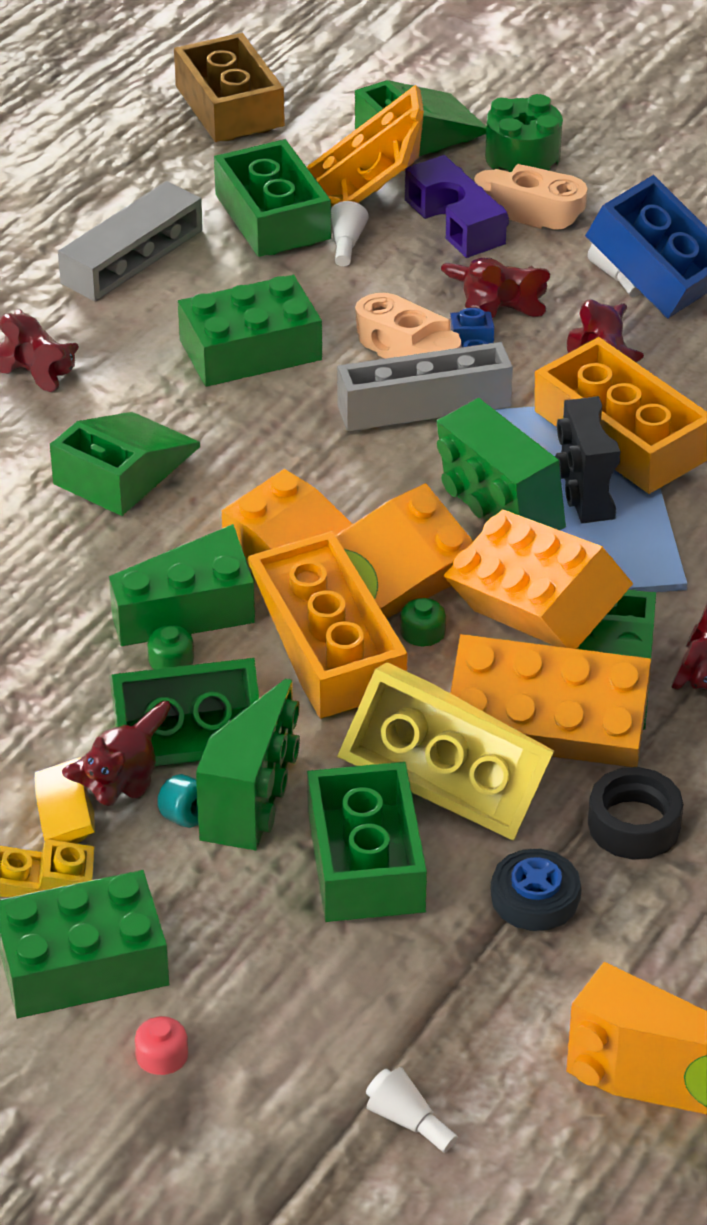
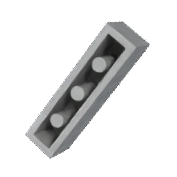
[58,181,203,301]
[337,342,513,431]

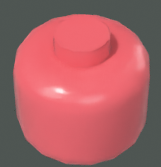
[134,1016,188,1075]

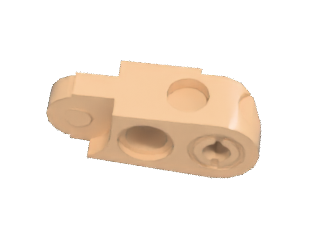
[474,164,588,229]
[355,293,462,359]

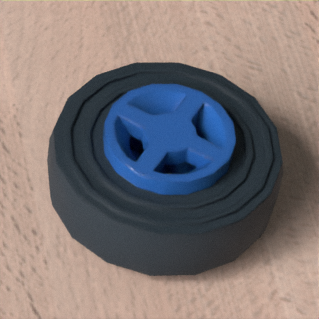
[490,849,582,931]

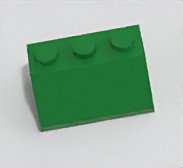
[109,658,259,766]

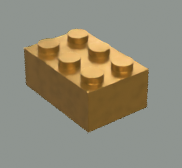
[174,32,285,142]

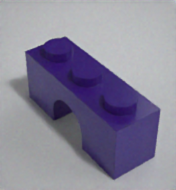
[405,155,509,258]

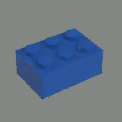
[585,174,707,319]

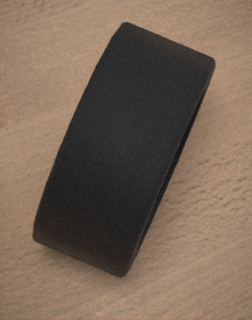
[588,767,684,860]

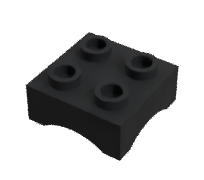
[555,396,621,523]

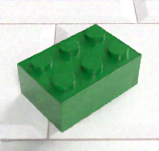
[214,139,331,257]
[178,274,322,387]
[436,398,566,530]
[307,762,427,922]
[0,870,170,1019]

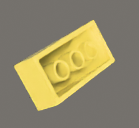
[337,662,555,841]

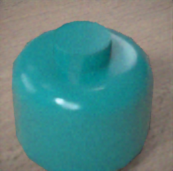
[157,774,199,828]

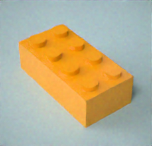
[535,337,707,494]
[443,509,633,649]
[450,634,651,767]

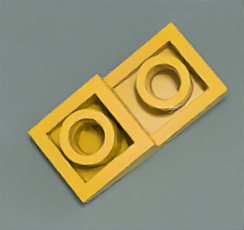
[35,757,95,844]
[0,839,95,897]

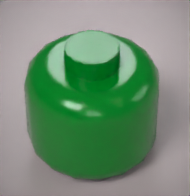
[400,598,446,647]
[147,625,194,669]

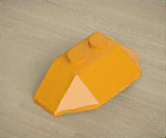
[307,85,424,207]

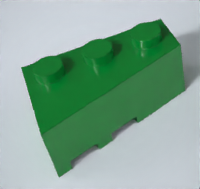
[109,524,255,647]

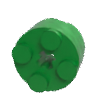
[485,94,563,172]

